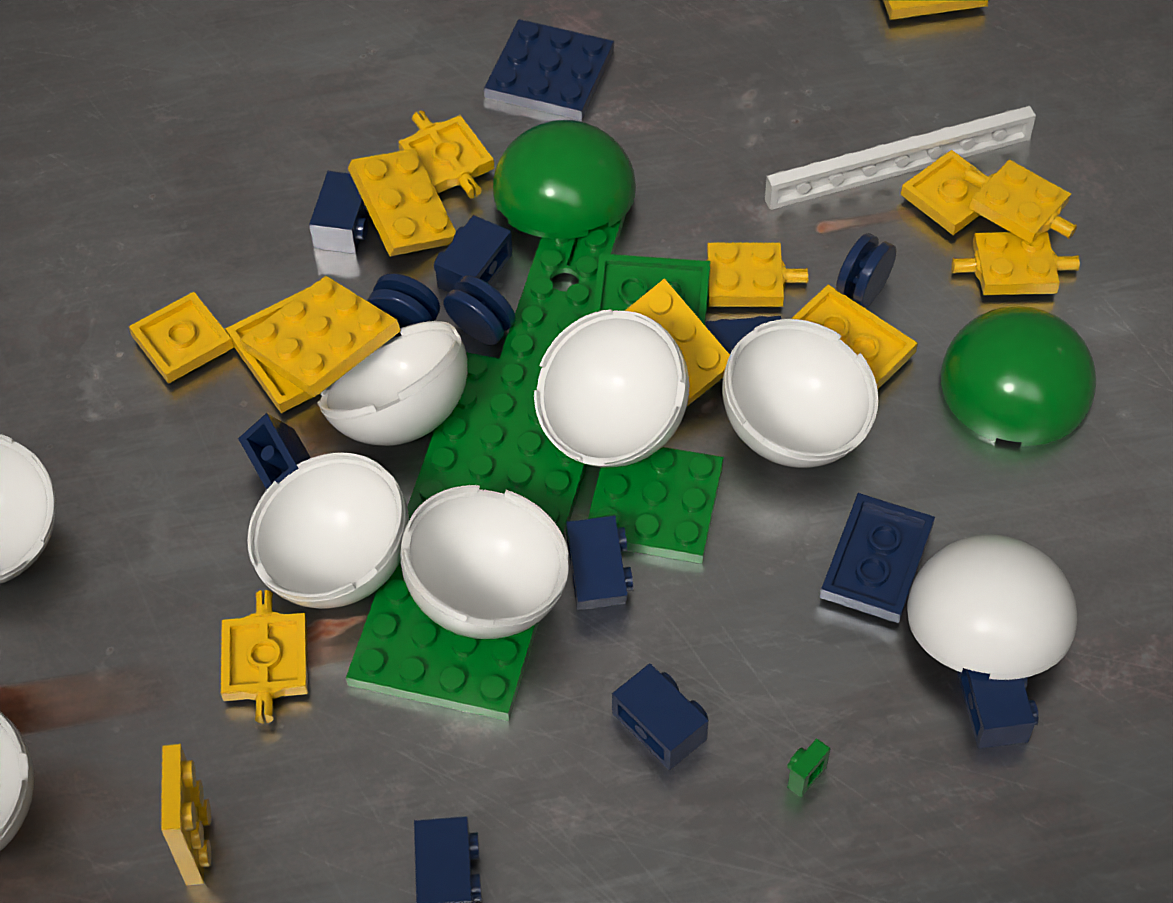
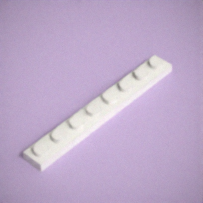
[765,106,1036,210]

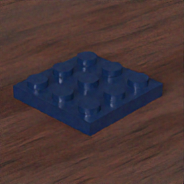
[484,19,614,121]

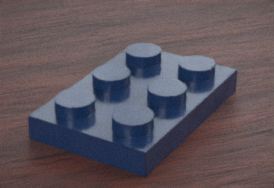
[820,493,935,623]

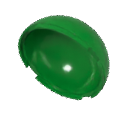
[493,120,636,239]
[941,306,1096,446]

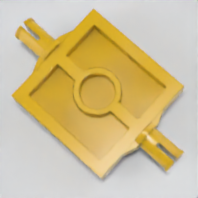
[398,110,495,198]
[963,159,1078,244]
[951,231,1080,295]
[707,242,808,307]
[221,590,308,723]

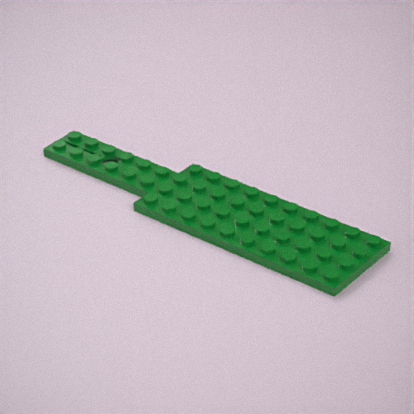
[346,215,626,721]

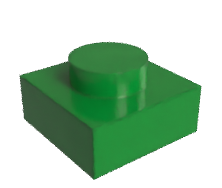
[787,738,831,798]

